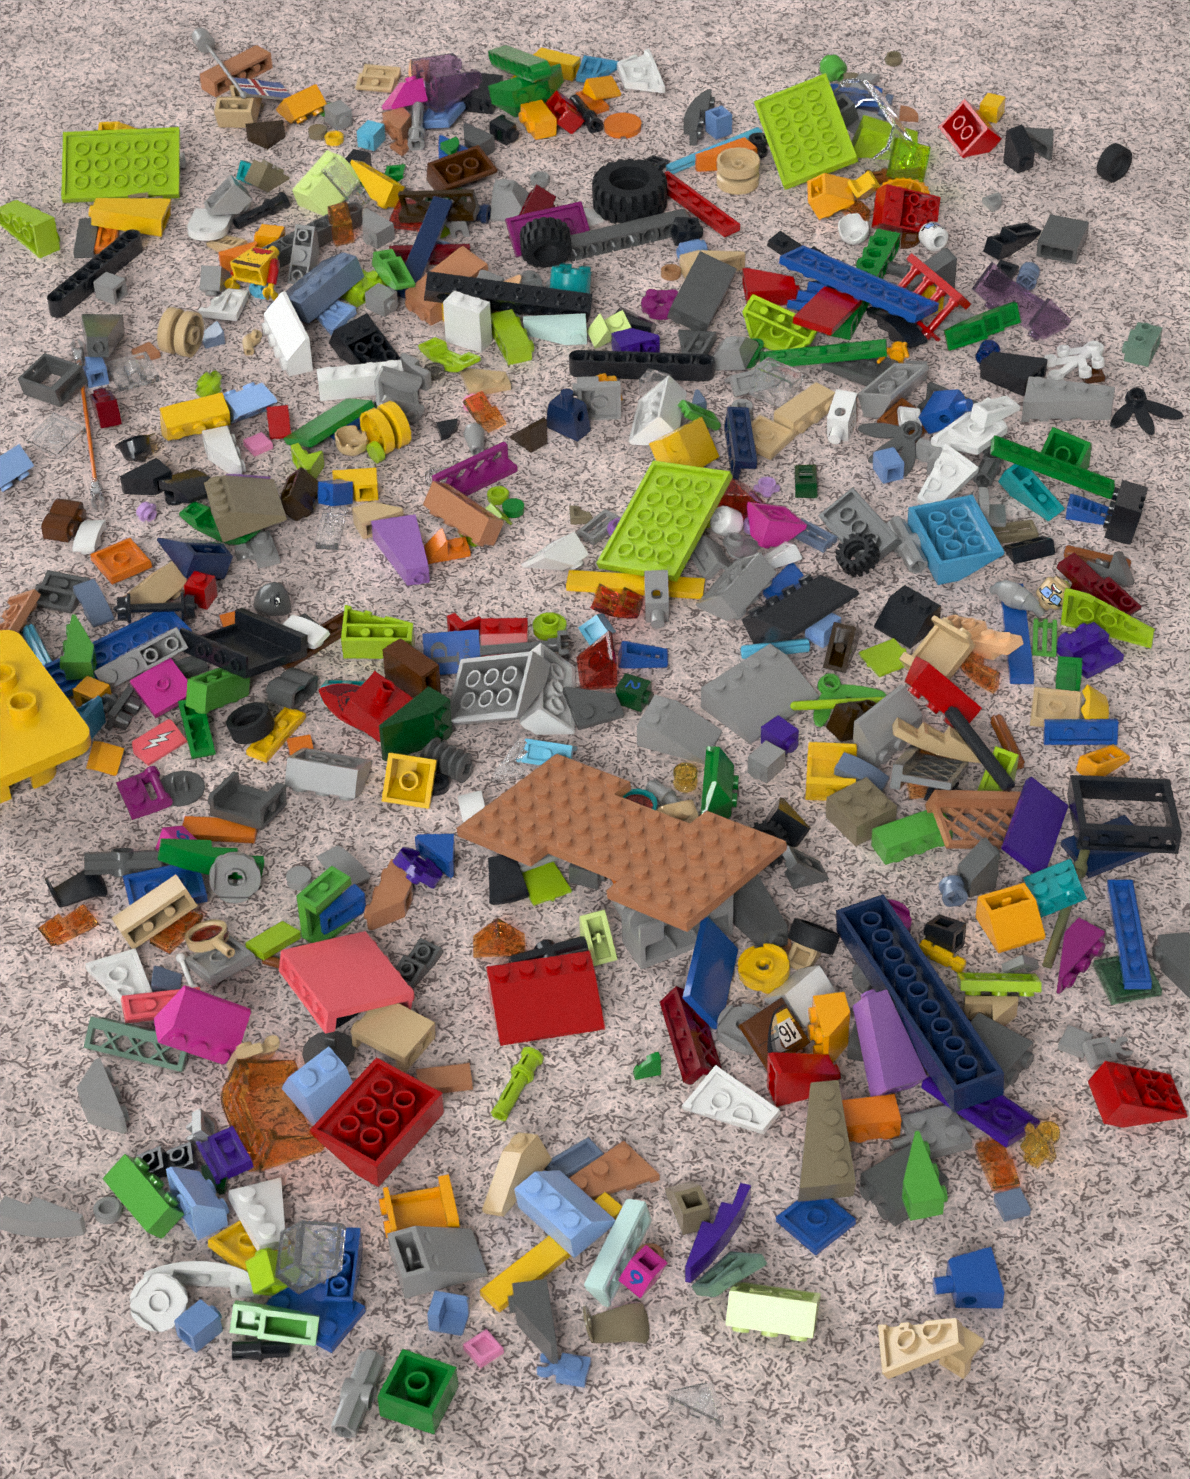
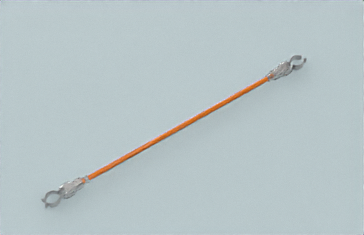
[70,339,105,510]

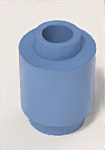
[676,239,708,260]

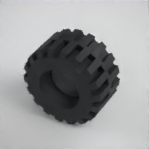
[520,217,572,268]

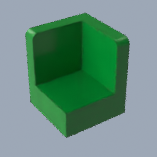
[1055,656,1082,692]

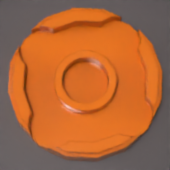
[604,112,642,139]

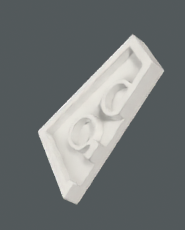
[917,443,979,505]
[85,948,152,1007]
[682,1065,781,1134]
[228,1177,286,1251]

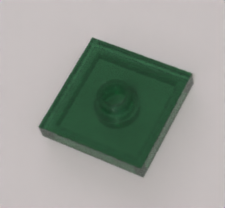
[1093,956,1162,1005]

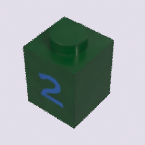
[615,673,654,712]

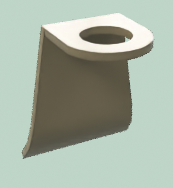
[583,1303,650,1344]

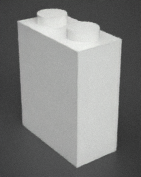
[443,291,492,353]

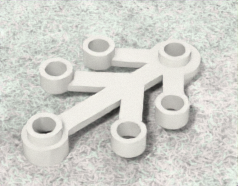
[1044,341,1105,380]

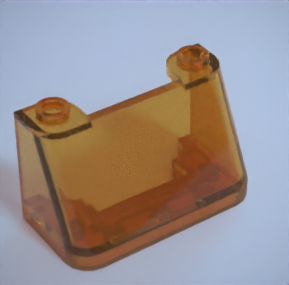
[220,1059,325,1172]

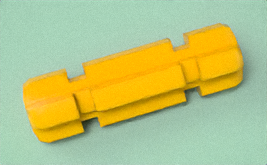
[918,939,966,972]

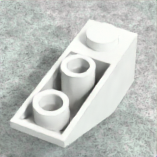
[202,426,246,474]

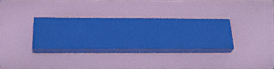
[1001,583,1034,684]
[1107,880,1152,989]

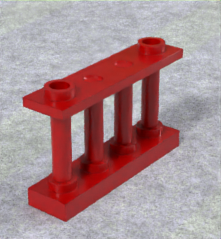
[898,253,971,342]

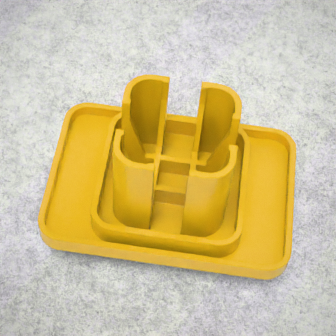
[0,630,92,804]

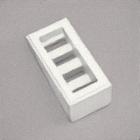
[970,395,1021,428]
[764,541,803,569]

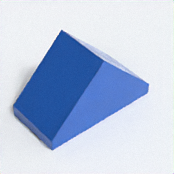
[415,834,455,879]

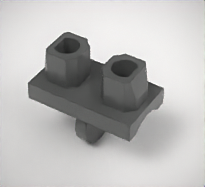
[101,686,143,730]

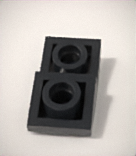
[136,1141,198,1178]

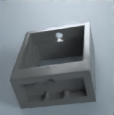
[17,353,88,407]

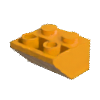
[807,173,854,220]
[975,883,1046,953]
[807,992,850,1063]

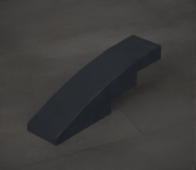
[866,306,928,348]

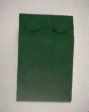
[379,686,453,761]

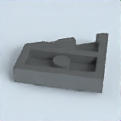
[678,329,717,354]
[563,687,624,730]

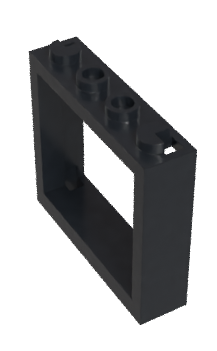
[1067,775,1182,854]

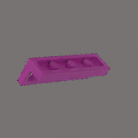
[432,441,518,496]

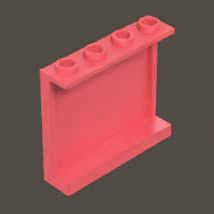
[279,931,415,1034]

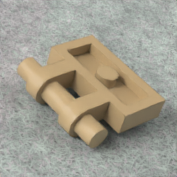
[227,1035,280,1075]

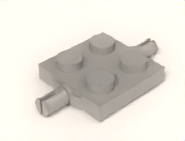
[890,1104,977,1159]

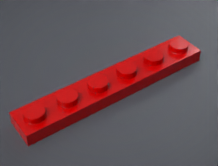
[664,171,740,238]

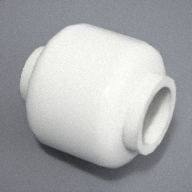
[710,506,743,537]

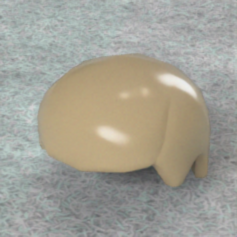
[335,425,369,456]

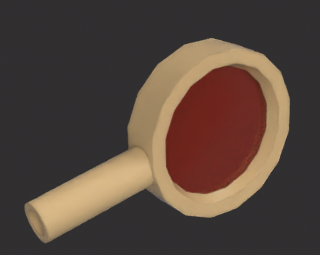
[185,919,235,958]

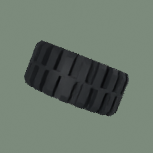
[592,158,667,224]

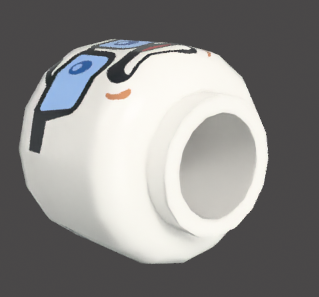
[919,222,948,251]

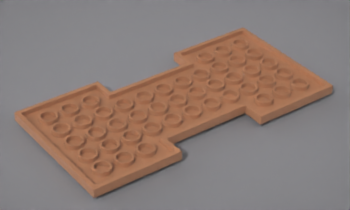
[456,754,787,932]

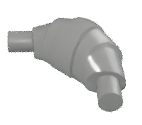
[989,580,1045,618]

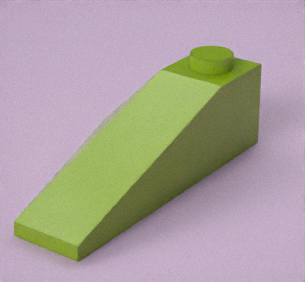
[1061,588,1155,648]

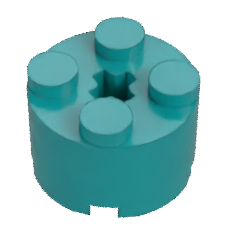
[550,263,592,293]

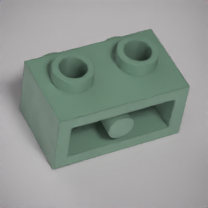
[1122,322,1163,367]

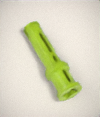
[491,1047,544,1122]

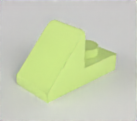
[587,310,631,349]

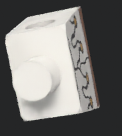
[827,389,858,444]

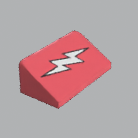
[132,719,187,766]

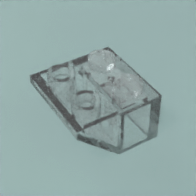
[275,1220,346,1294]

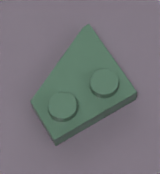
[691,1251,768,1297]

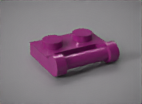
[116,766,173,820]

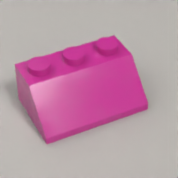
[154,985,251,1064]

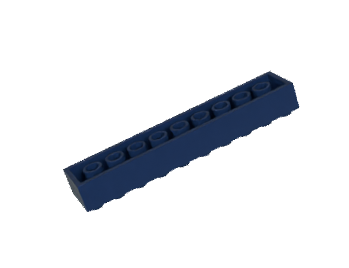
[836,894,1004,1112]

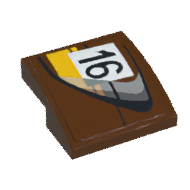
[738,997,811,1070]

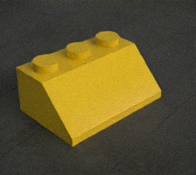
[159,392,230,441]

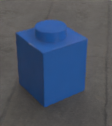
[318,479,353,506]

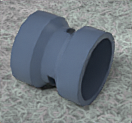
[1016,262,1040,290]

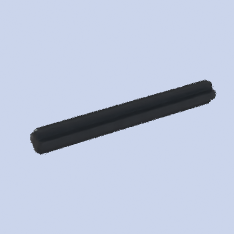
[945,706,1015,792]

